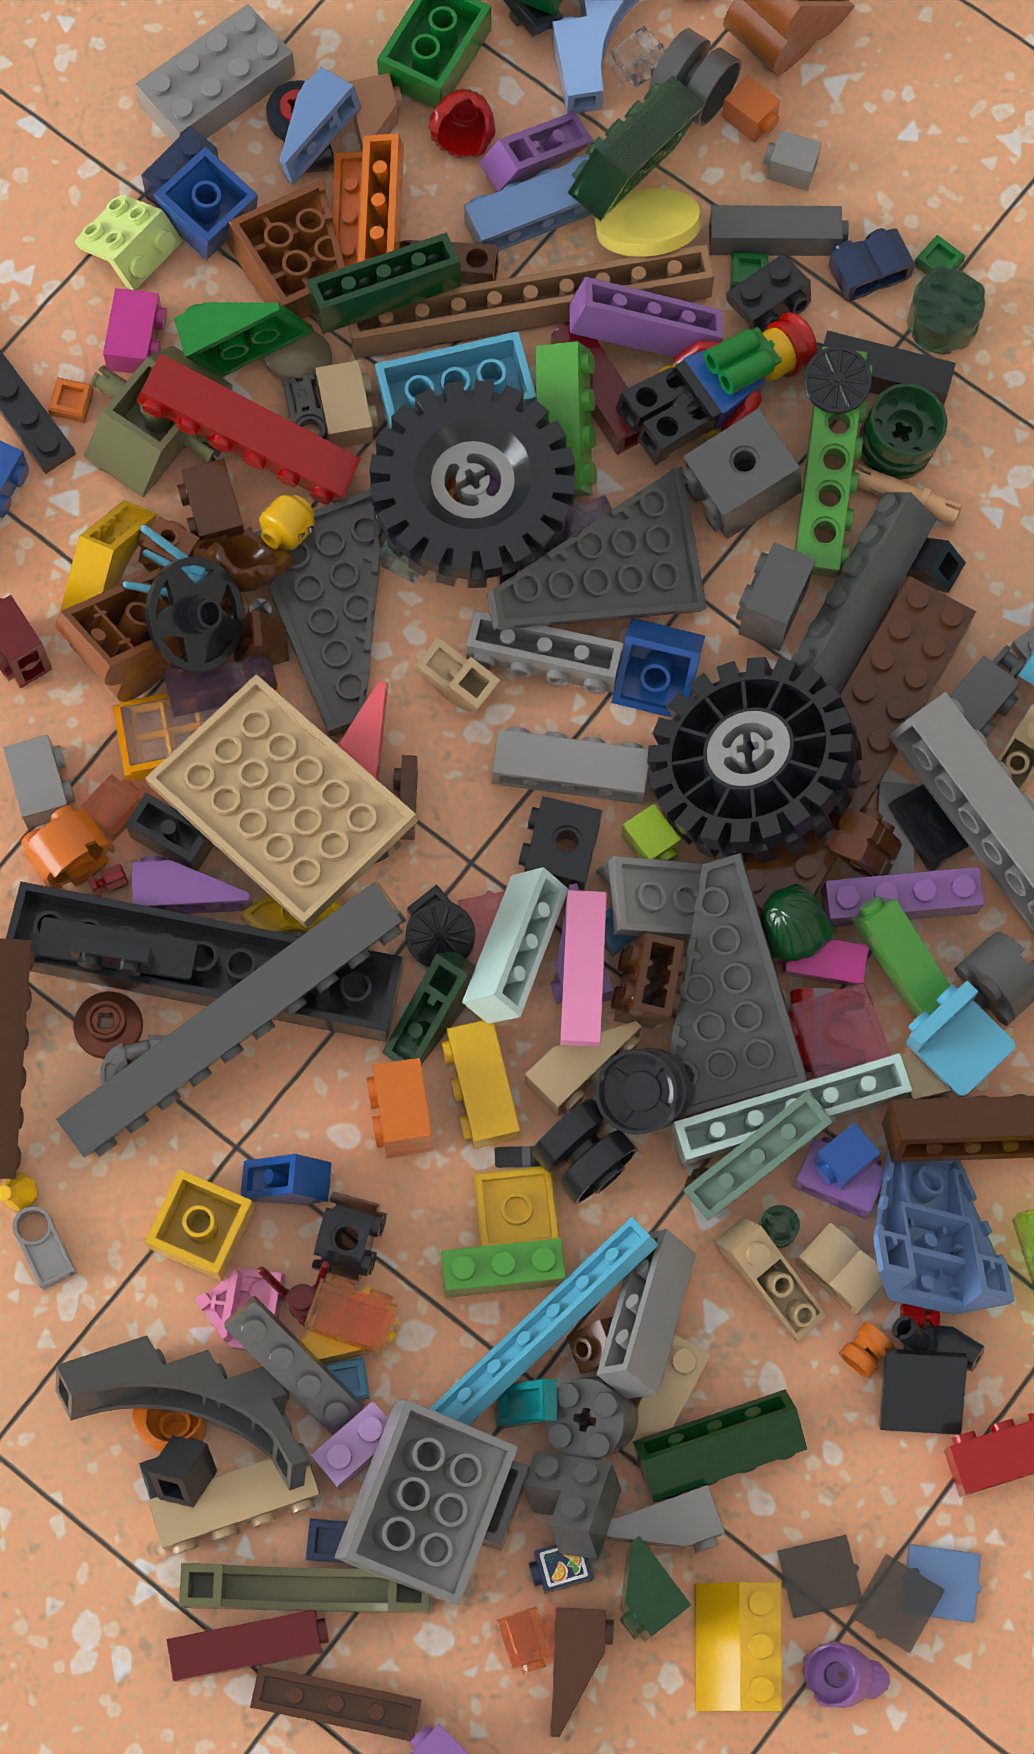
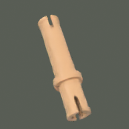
[854,463,962,527]

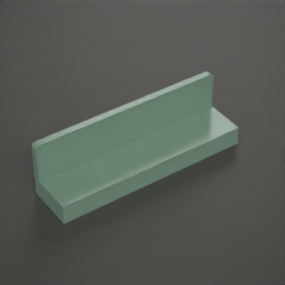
[683,1090,836,1221]

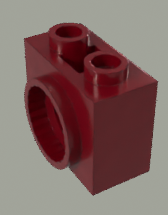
[0,595,53,689]

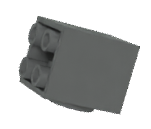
[682,408,802,539]

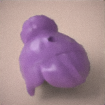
[802,1641,890,1708]

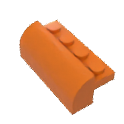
[332,133,404,267]

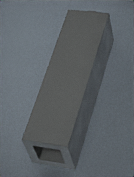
[709,205,849,256]

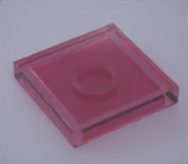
[790,982,891,1079]

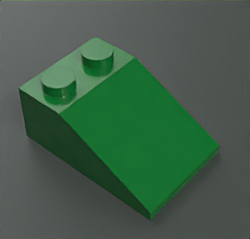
[174,302,314,378]

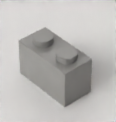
[3,735,76,828]

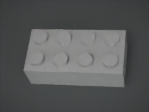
[135,4,295,143]

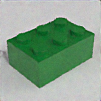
[377,0,491,109]

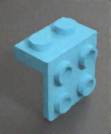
[905,981,1015,1097]

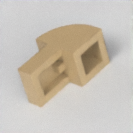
[414,637,500,712]

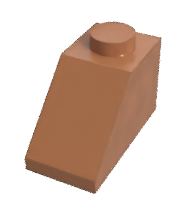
[347,73,403,151]

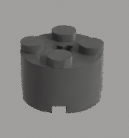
[954,932,1034,1026]
[546,1376,638,1460]

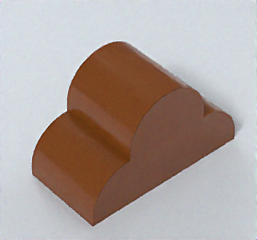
[723,0,855,75]
[56,566,183,702]

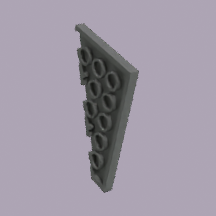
[487,467,707,631]

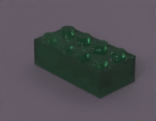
[568,75,705,221]

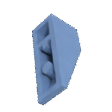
[280,67,361,185]

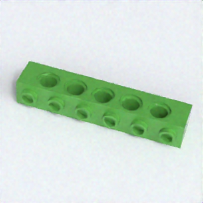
[795,346,872,578]

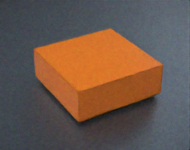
[48,377,94,423]

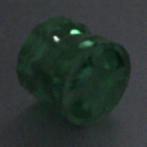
[759,1205,800,1249]

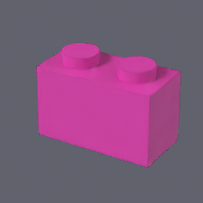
[103,288,167,373]

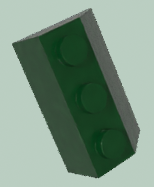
[619,1536,691,1642]

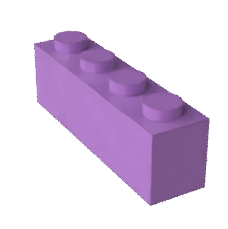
[569,277,724,358]
[820,867,985,927]

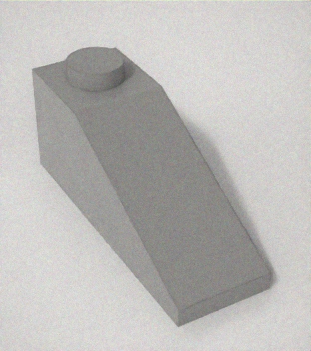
[605,1485,725,1553]

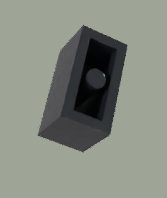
[125,793,214,871]

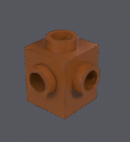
[137,516,199,572]

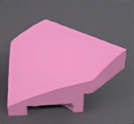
[195,1268,286,1351]

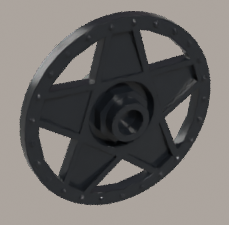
[145,557,244,672]

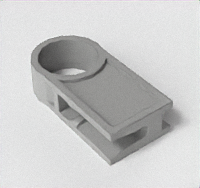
[12,1206,77,1290]

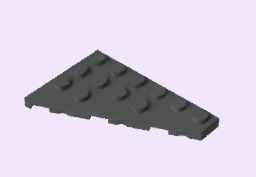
[254,489,382,736]
[669,853,809,1117]

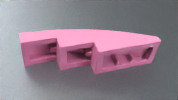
[560,890,606,1047]

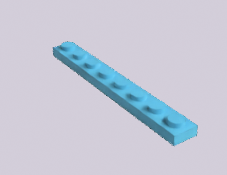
[429,1217,658,1426]

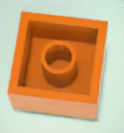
[367,1058,433,1158]

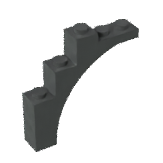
[56,1335,310,1491]

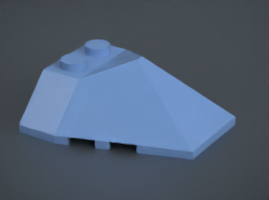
[873,1150,1015,1315]

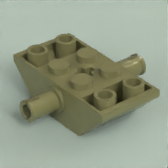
[84,346,233,498]

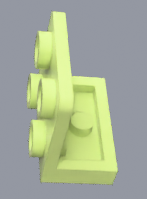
[75,195,183,290]

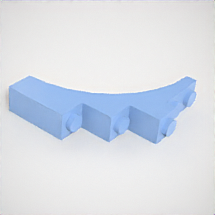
[552,0,639,114]

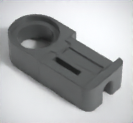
[283,374,327,439]

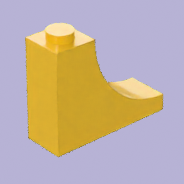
[60,500,157,611]

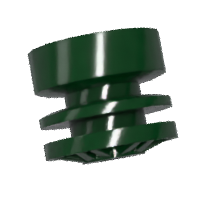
[859,383,948,480]

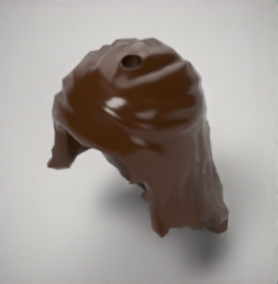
[192,527,293,592]

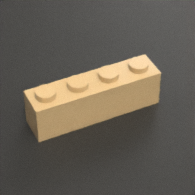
[148,1459,321,1555]

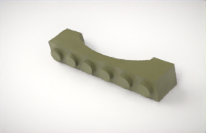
[179,1563,431,1614]

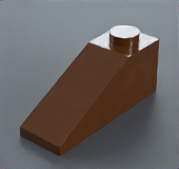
[551,1607,614,1737]

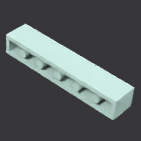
[670,1053,912,1166]

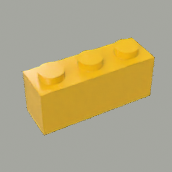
[441,1020,520,1149]

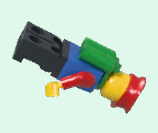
[615,312,817,465]

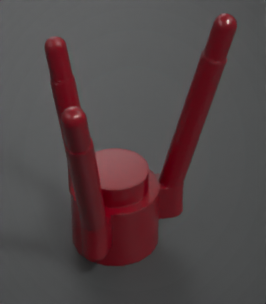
[258,1261,330,1327]

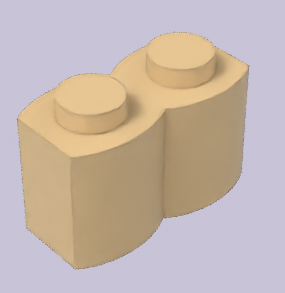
[795,1223,883,1316]

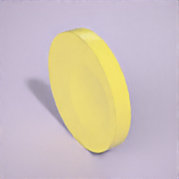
[595,188,701,257]

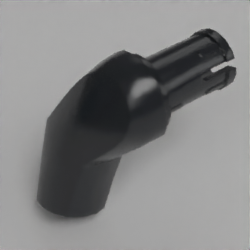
[892,1316,985,1372]

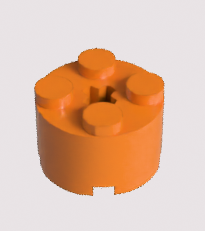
[21,805,115,890]

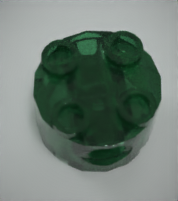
[907,266,986,355]

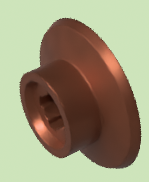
[73,991,143,1059]

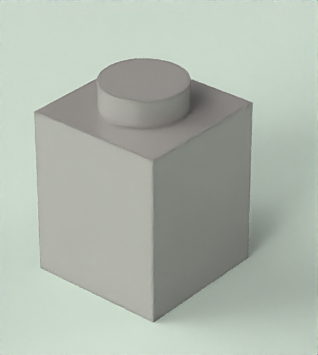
[764,130,822,191]

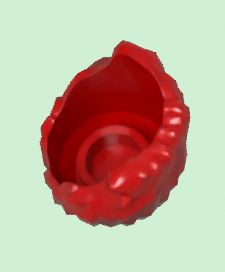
[428,89,496,158]

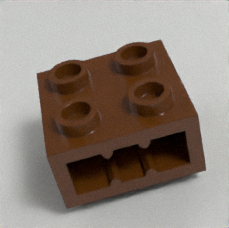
[611,932,687,1029]

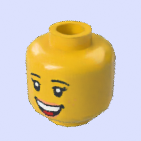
[259,495,315,551]

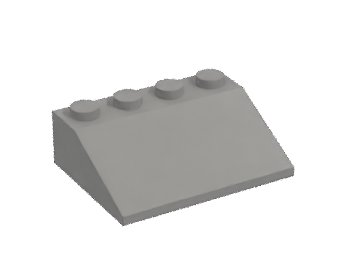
[334,1399,518,1605]

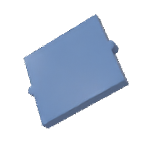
[901,1544,982,1623]

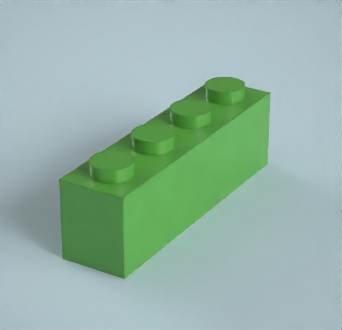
[536,341,597,497]

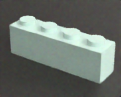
[462,867,569,1024]

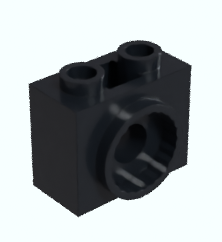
[518,796,602,891]

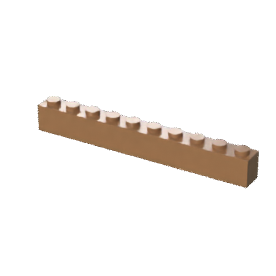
[348,244,714,359]

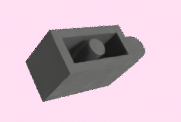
[949,645,1027,739]

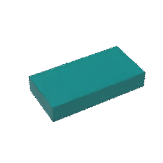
[497,1379,557,1428]

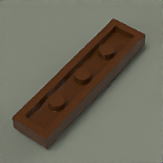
[250,1666,422,1741]

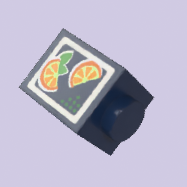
[528,1545,593,1594]

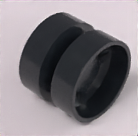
[595,1048,692,1135]
[531,1098,638,1204]

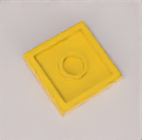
[473,1167,560,1246]

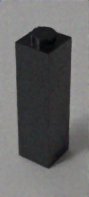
[816,330,956,405]

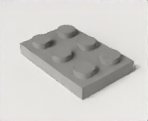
[608,856,702,940]

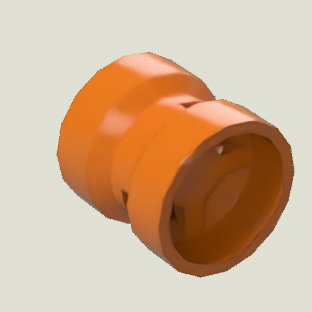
[839,1322,895,1379]

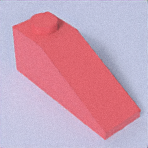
[338,681,389,781]

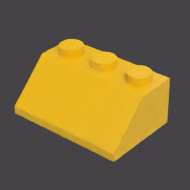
[695,1582,782,1712]

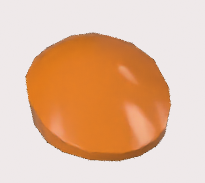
[132,1408,207,1452]

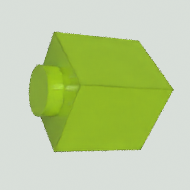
[621,803,681,861]

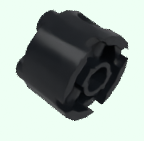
[312,1192,387,1282]

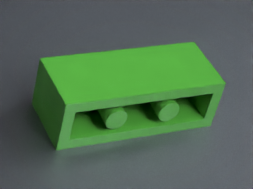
[441,1238,565,1298]

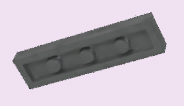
[224,1295,364,1435]

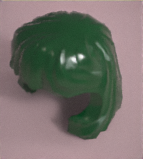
[761,884,836,963]

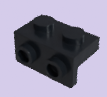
[726,254,811,333]

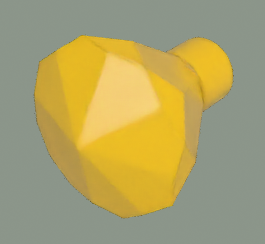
[0,1172,38,1211]

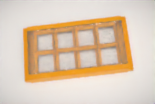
[113,672,281,781]

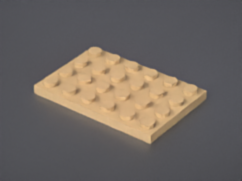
[145,674,419,929]

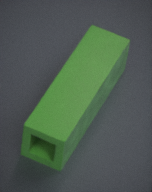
[852,896,951,1019]

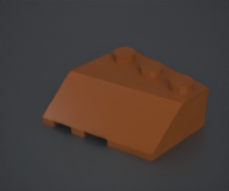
[228,178,345,319]

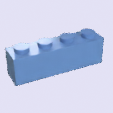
[464,153,614,252]

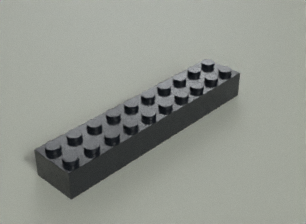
[6,881,404,1042]

